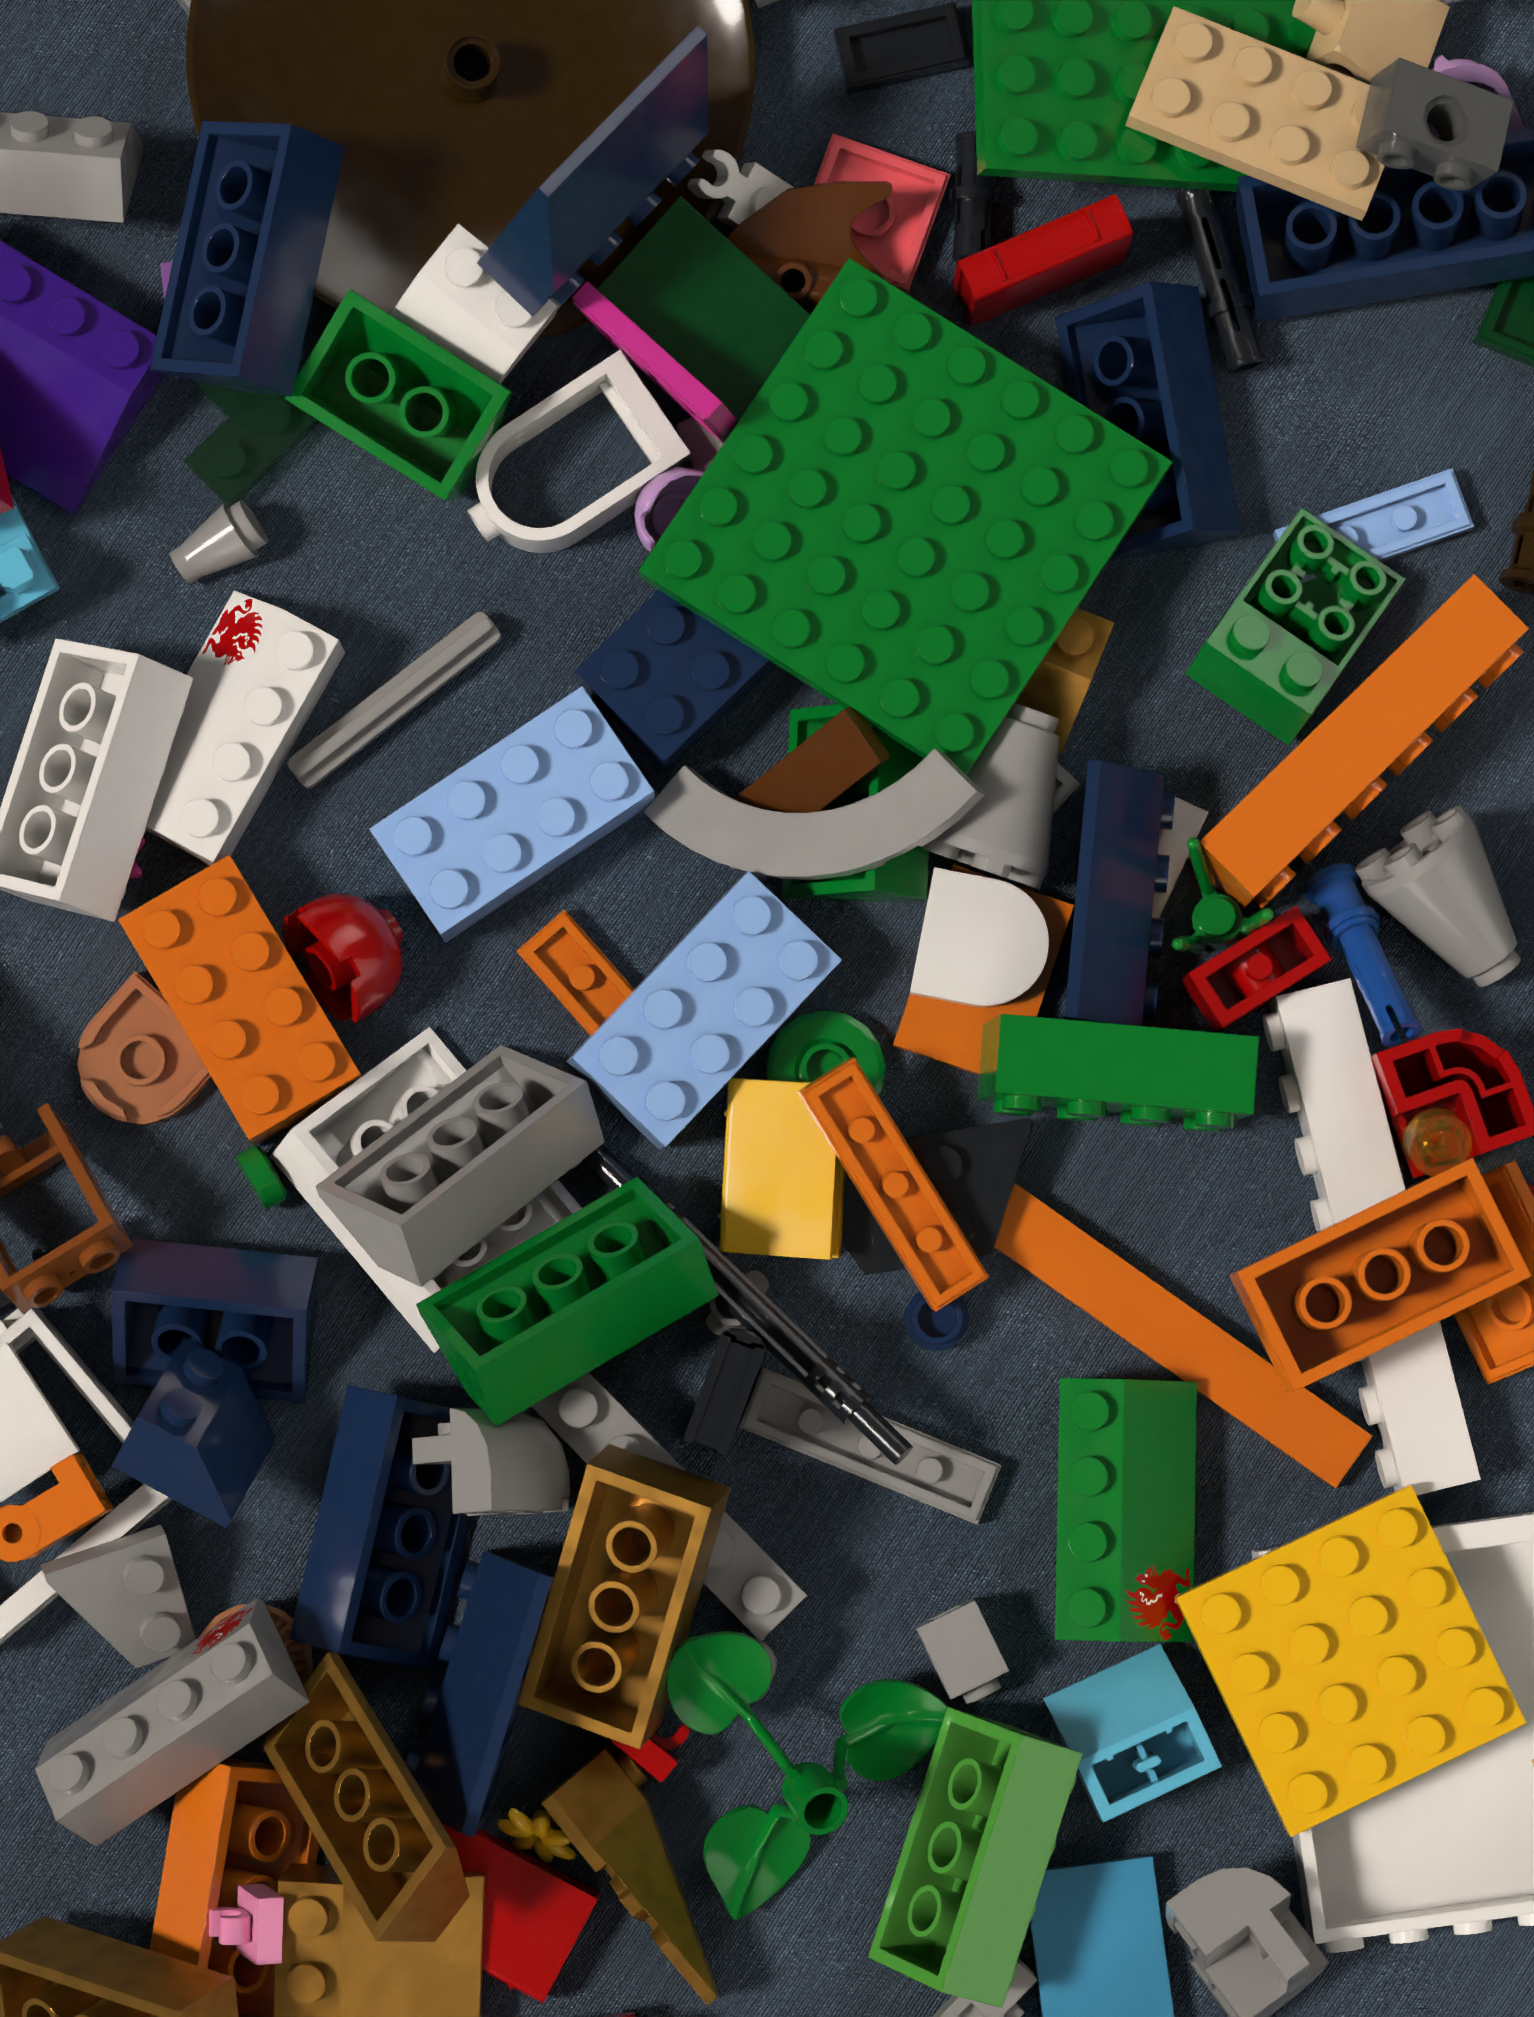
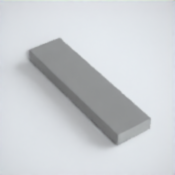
[739,1367,1001,1525]

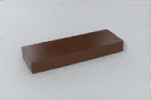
[734,707,891,813]

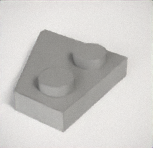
[40,1524,196,1668]

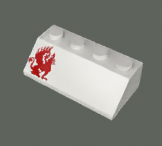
[146,591,345,865]

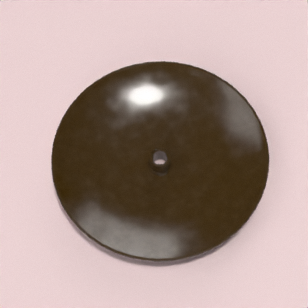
[186,0,755,340]

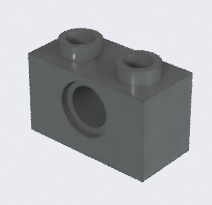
[1356,58,1514,190]

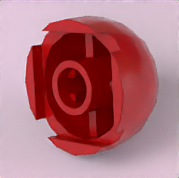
[281,893,403,1023]

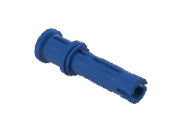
[1303,863,1421,1047]

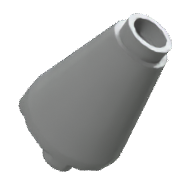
[921,704,1060,889]
[1355,806,1521,987]

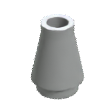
[170,500,268,584]

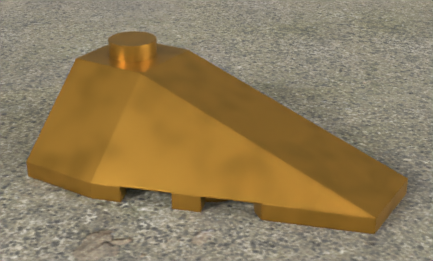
[541,1745,718,2006]

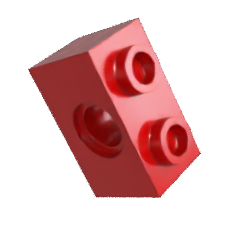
[1181,905,1332,1033]

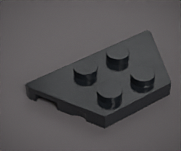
[842,1117,1032,1275]

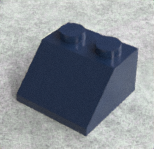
[112,1337,275,1528]

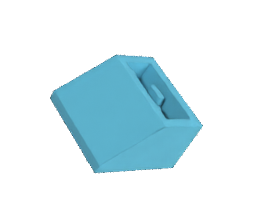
[1043,1643,1222,1822]

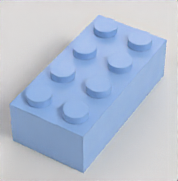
[369,686,655,943]
[566,871,842,1149]

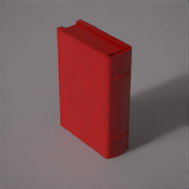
[952,194,1133,328]
[441,1823,601,2004]

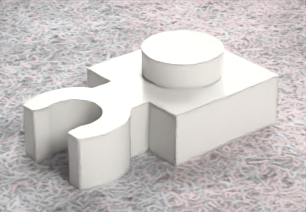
[687,150,794,229]

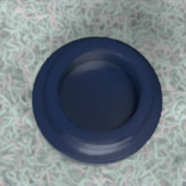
[904,1291,969,1351]

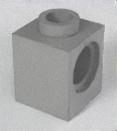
[914,1598,1009,1704]

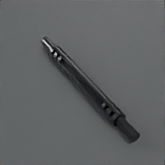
[582,1145,913,1465]

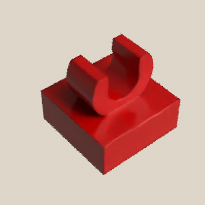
[611,1723,690,1783]

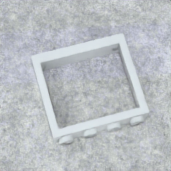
[0,1308,173,1645]

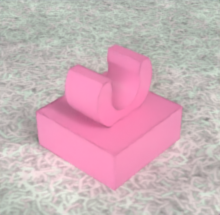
[209,1883,284,1965]

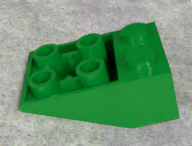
[1185,508,1406,746]

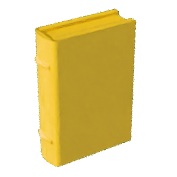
[718,1078,845,1260]

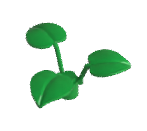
[666,1631,948,1920]

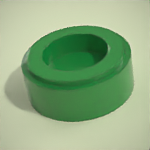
[235,1145,287,1211]

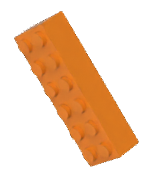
[1187,574,1529,911]

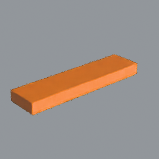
[797,1057,990,1312]

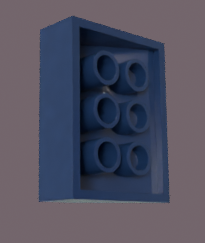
[477,26,708,317]
[406,1550,556,1837]

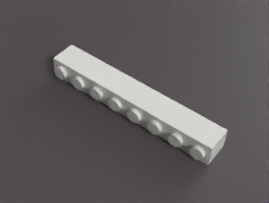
[1263,978,1481,1495]

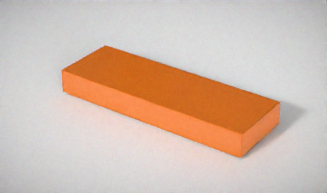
[517,909,634,1036]

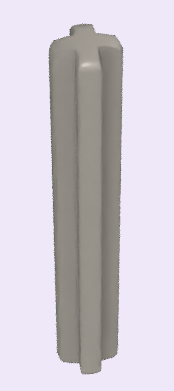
[287,611,502,789]

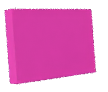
[572,281,739,444]

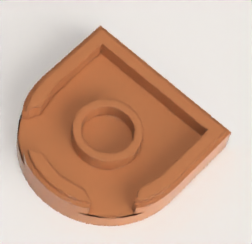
[77,971,212,1125]

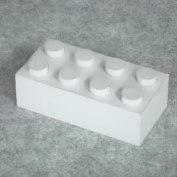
[0,639,193,922]

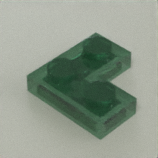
[184,379,320,506]

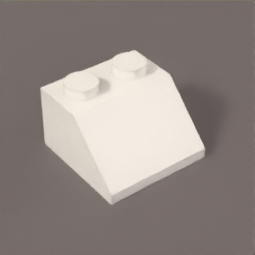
[390,224,558,384]

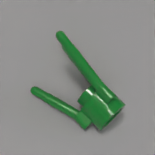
[1172,837,1274,954]

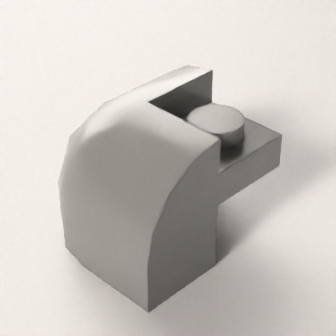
[412,1408,570,1516]
[1166,1868,1329,2017]

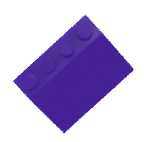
[0,241,165,516]

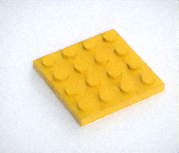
[1174,1485,1526,1837]

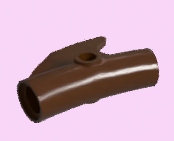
[726,181,894,315]

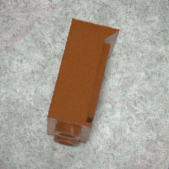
[0,1102,134,1314]

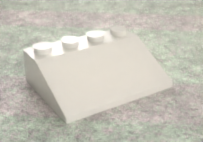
[270,1027,582,1353]

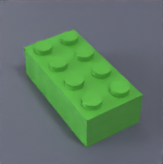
[868,1707,1083,2008]

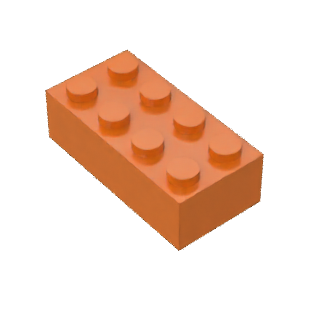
[118,854,362,1146]
[1229,1158,1531,1392]

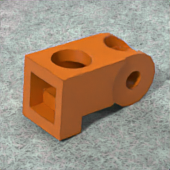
[0,1453,115,1562]

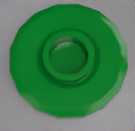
[766,1010,885,1096]

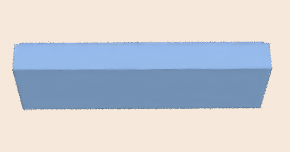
[1273,468,1474,584]

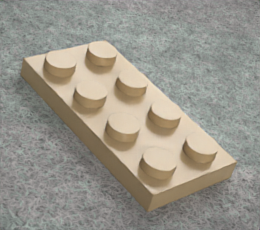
[1125,6,1385,221]

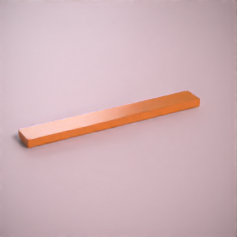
[995,1183,1372,1488]

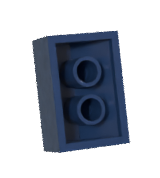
[112,1238,318,1403]

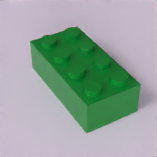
[977,1014,1259,1133]

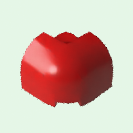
[1371,1028,1534,1180]

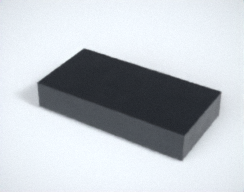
[833,2,970,95]

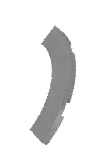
[643,748,985,880]

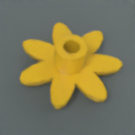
[497,1808,576,1863]

